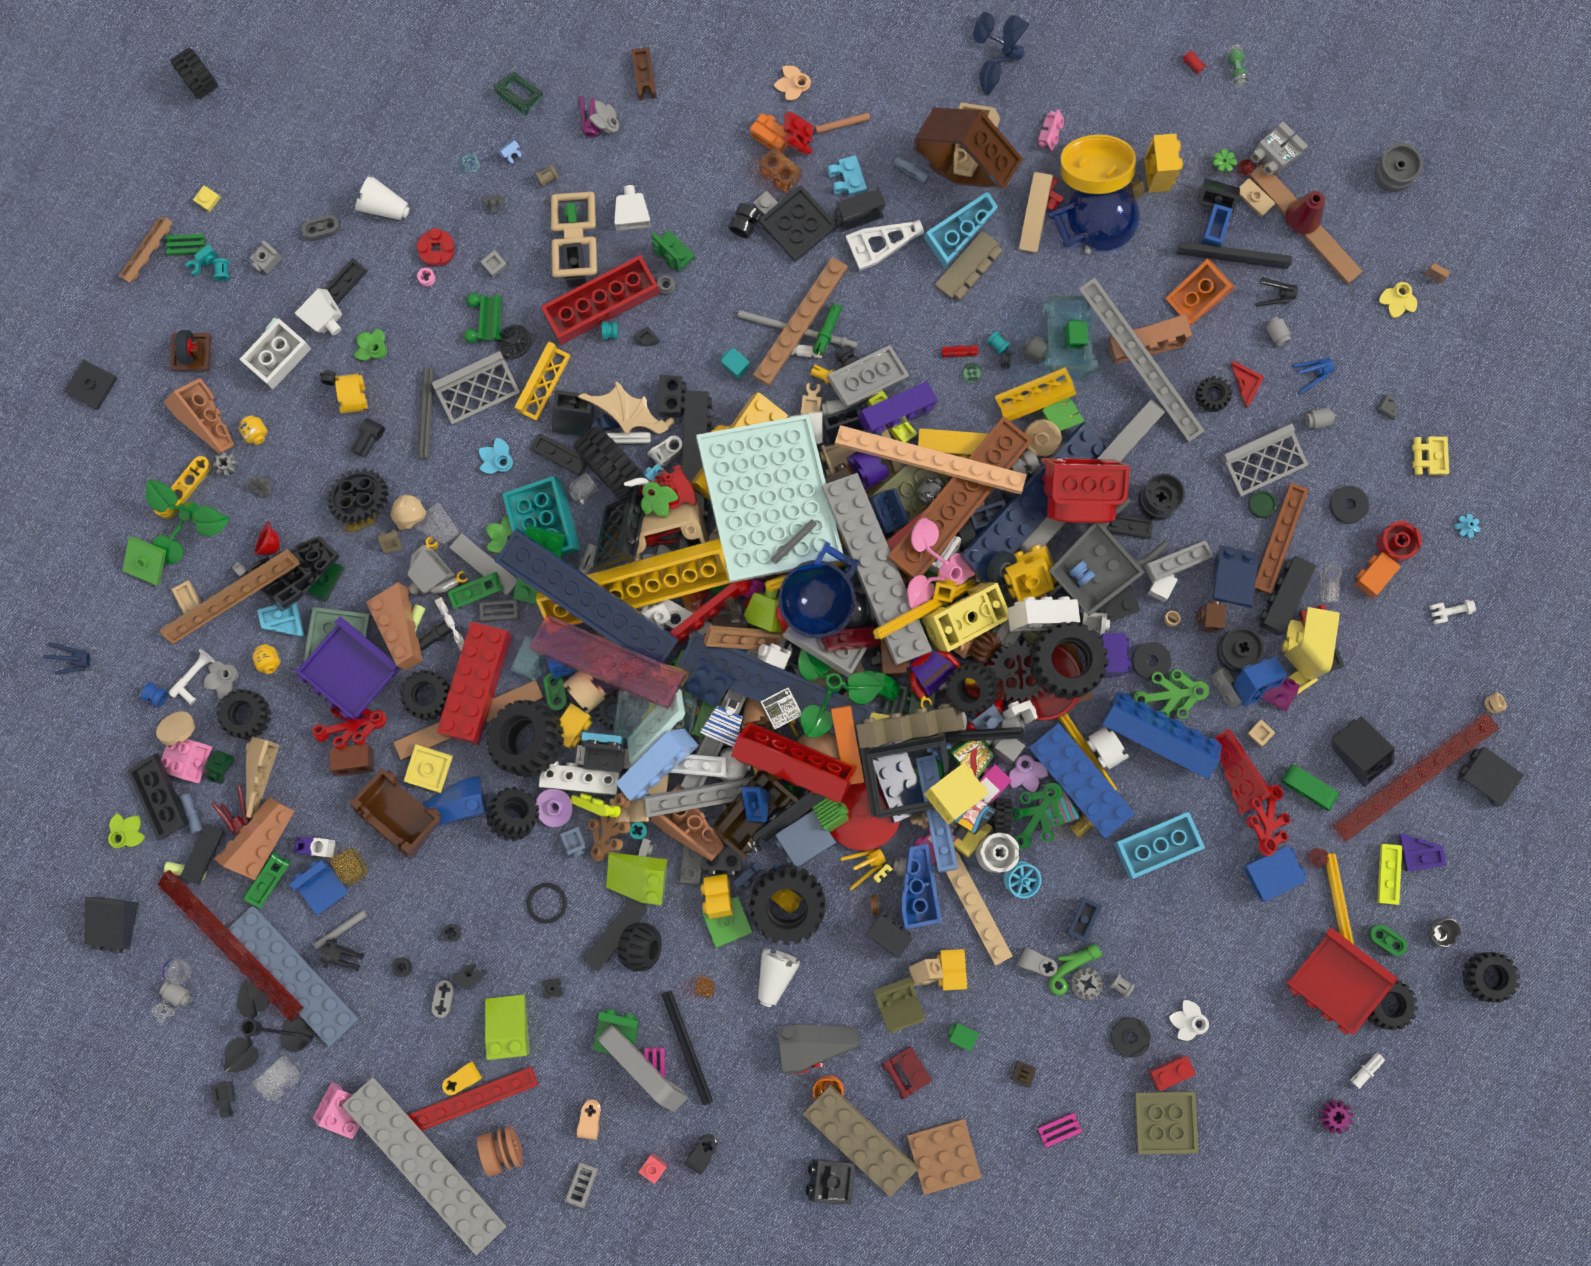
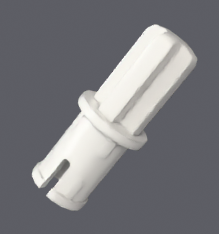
[1350,1053,1385,1089]

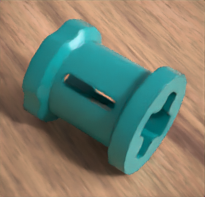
[212,258,230,282]
[986,330,1011,356]
[629,822,648,840]

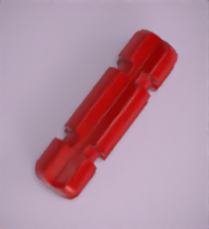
[941,345,978,357]

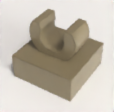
[378,529,403,554]

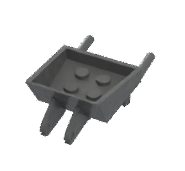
[1048,497,1170,616]

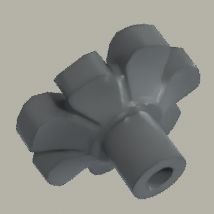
[482,194,506,212]
[248,477,272,498]

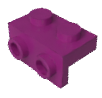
[1262,678,1300,711]

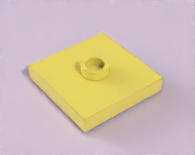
[404,744,453,793]

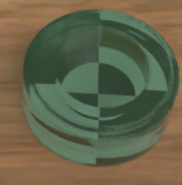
[963,363,982,383]

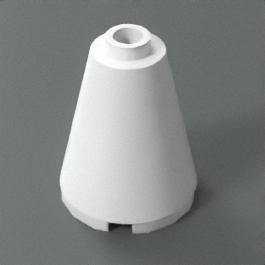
[355,176,410,220]
[758,949,800,1007]

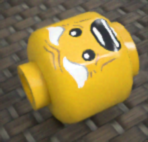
[239,415,268,445]

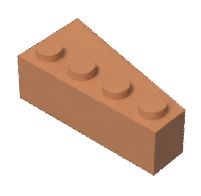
[1107,314,1192,364]
[366,582,423,671]
[214,797,295,880]

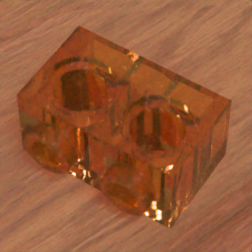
[759,146,802,193]

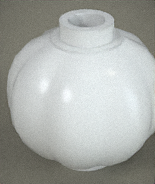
[720,747,751,782]

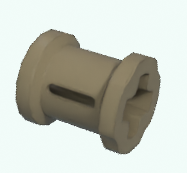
[535,164,559,187]

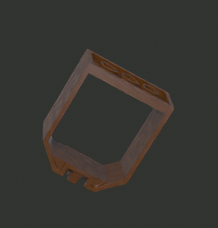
[913,107,1023,189]

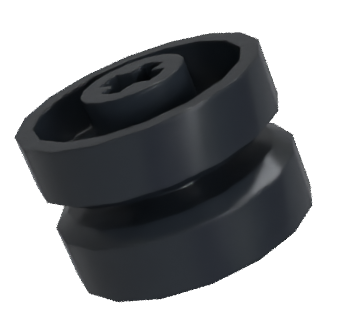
[1217,627,1265,672]

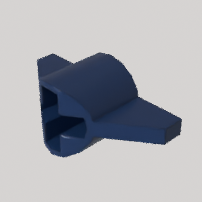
[590,414,620,431]

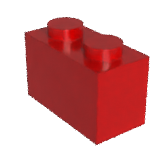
[1147,1055,1196,1091]

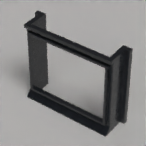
[860,732,951,819]

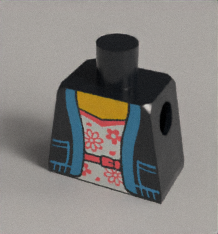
[952,800,996,841]

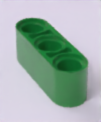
[1281,764,1340,811]

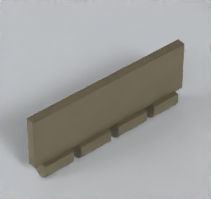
[935,230,1003,300]

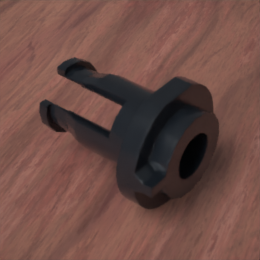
[319,937,364,972]

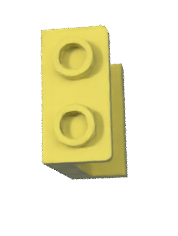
[924,763,989,825]

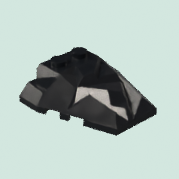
[247,536,339,612]

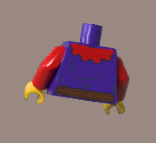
[909,649,961,708]

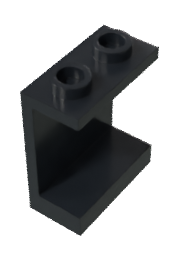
[1457,747,1524,807]

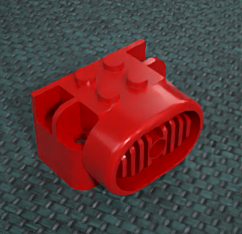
[1041,458,1130,523]

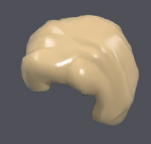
[390,494,426,530]

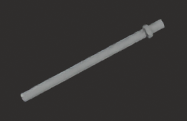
[738,310,858,350]

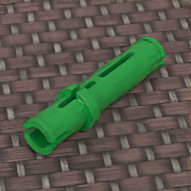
[812,303,842,356]

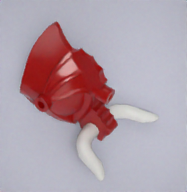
[624,465,697,510]

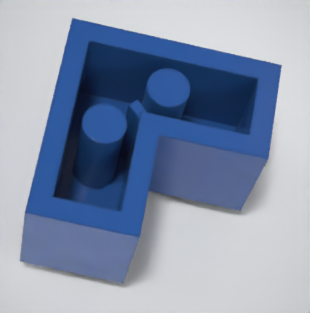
[1233,656,1288,707]

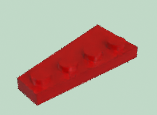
[1214,729,1273,815]

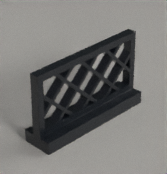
[593,489,644,571]

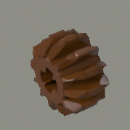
[969,630,1001,663]

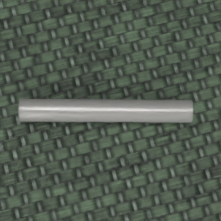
[314,910,367,950]

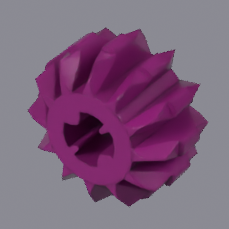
[1319,1099,1354,1134]

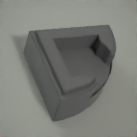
[1377,394,1397,420]

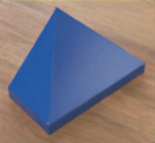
[741,786,770,822]

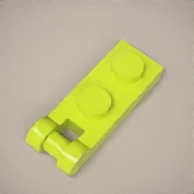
[571,793,621,818]

